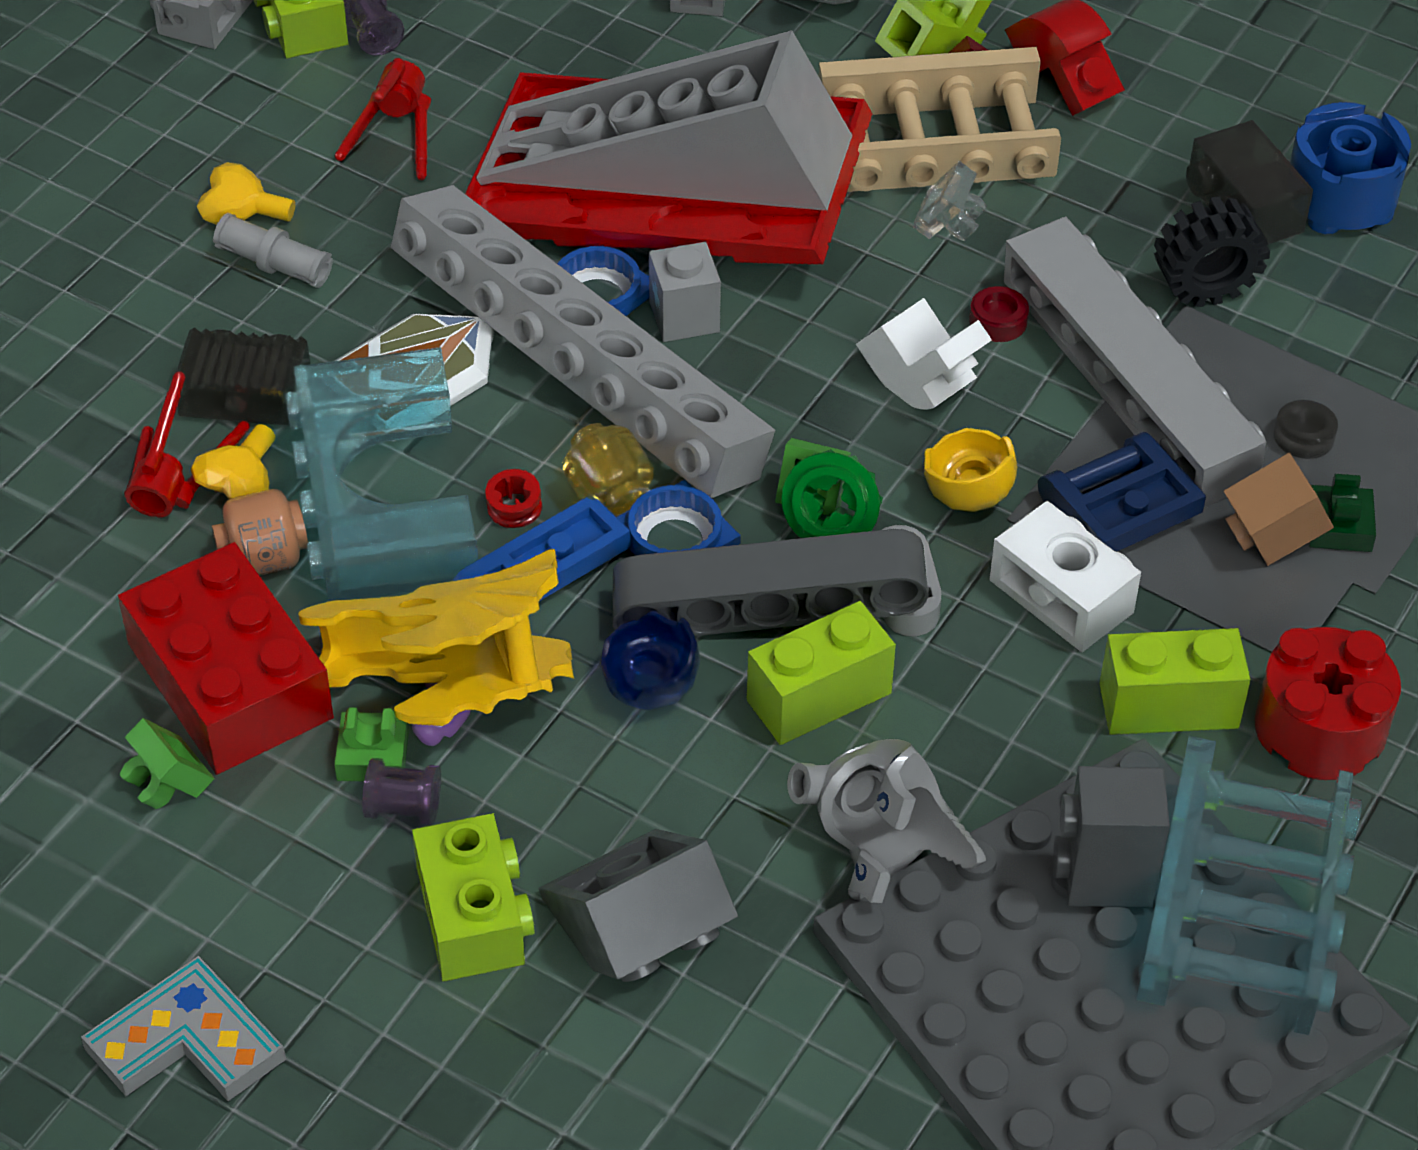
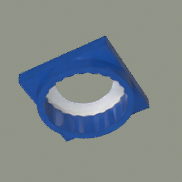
[558,246,649,316]
[617,479,741,556]

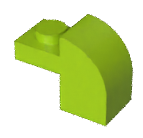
[875,0,992,57]

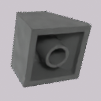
[538,829,738,982]

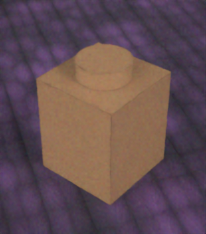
[1224,452,1334,566]

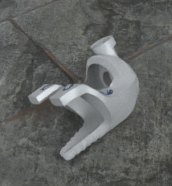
[787,739,986,903]

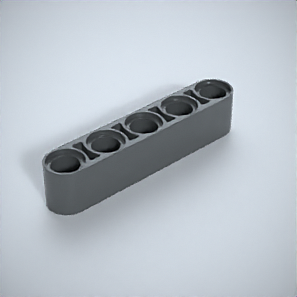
[612,529,928,641]

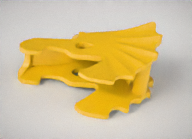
[298,549,574,726]

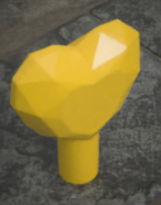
[197,162,295,225]
[191,424,275,499]

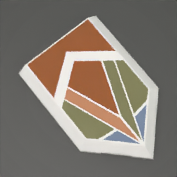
[319,314,494,442]

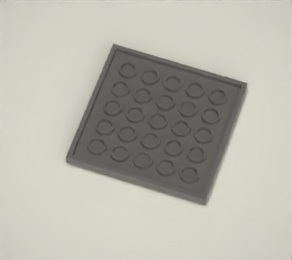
[813,738,1411,1150]

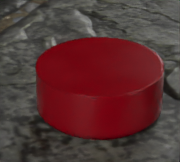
[969,286,1029,342]

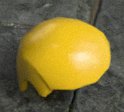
[924,428,1018,512]

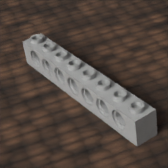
[391,185,776,498]

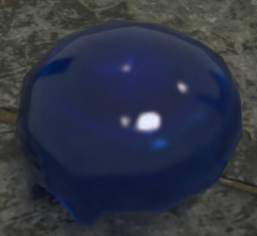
[599,611,700,710]

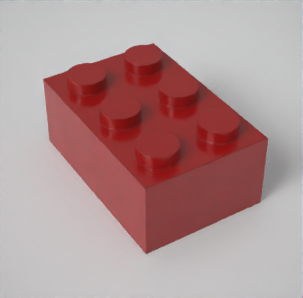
[117,542,334,775]

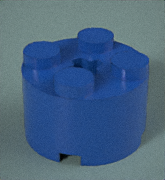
[1285,102,1411,234]

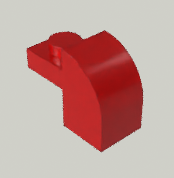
[1005,0,1125,116]

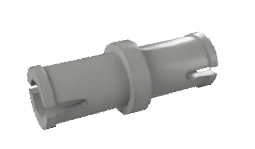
[213,213,333,288]

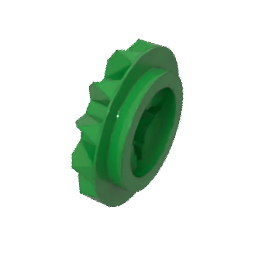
[782,449,883,538]

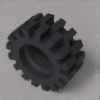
[1154,197,1270,307]

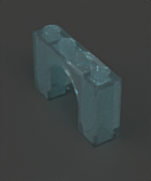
[285,347,478,602]

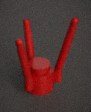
[334,58,431,180]
[124,371,250,518]

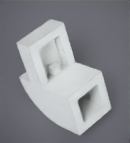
[856,298,992,410]

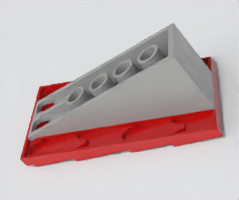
[465,30,873,265]

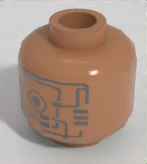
[212,489,309,576]

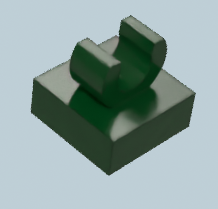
[1309,474,1376,552]

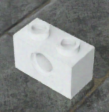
[990,501,1141,653]

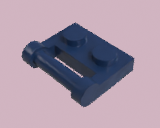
[1038,432,1206,552]

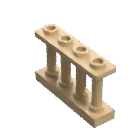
[818,47,1061,192]

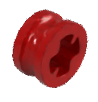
[485,469,542,528]

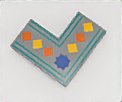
[81,955,286,1101]

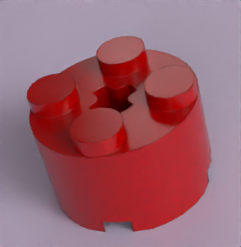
[1255,627,1401,780]

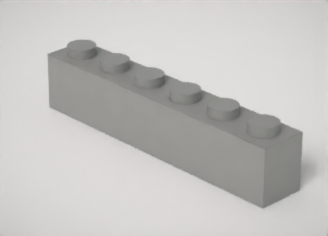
[1004,216,1267,508]

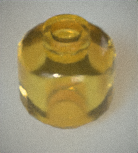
[562,423,654,517]

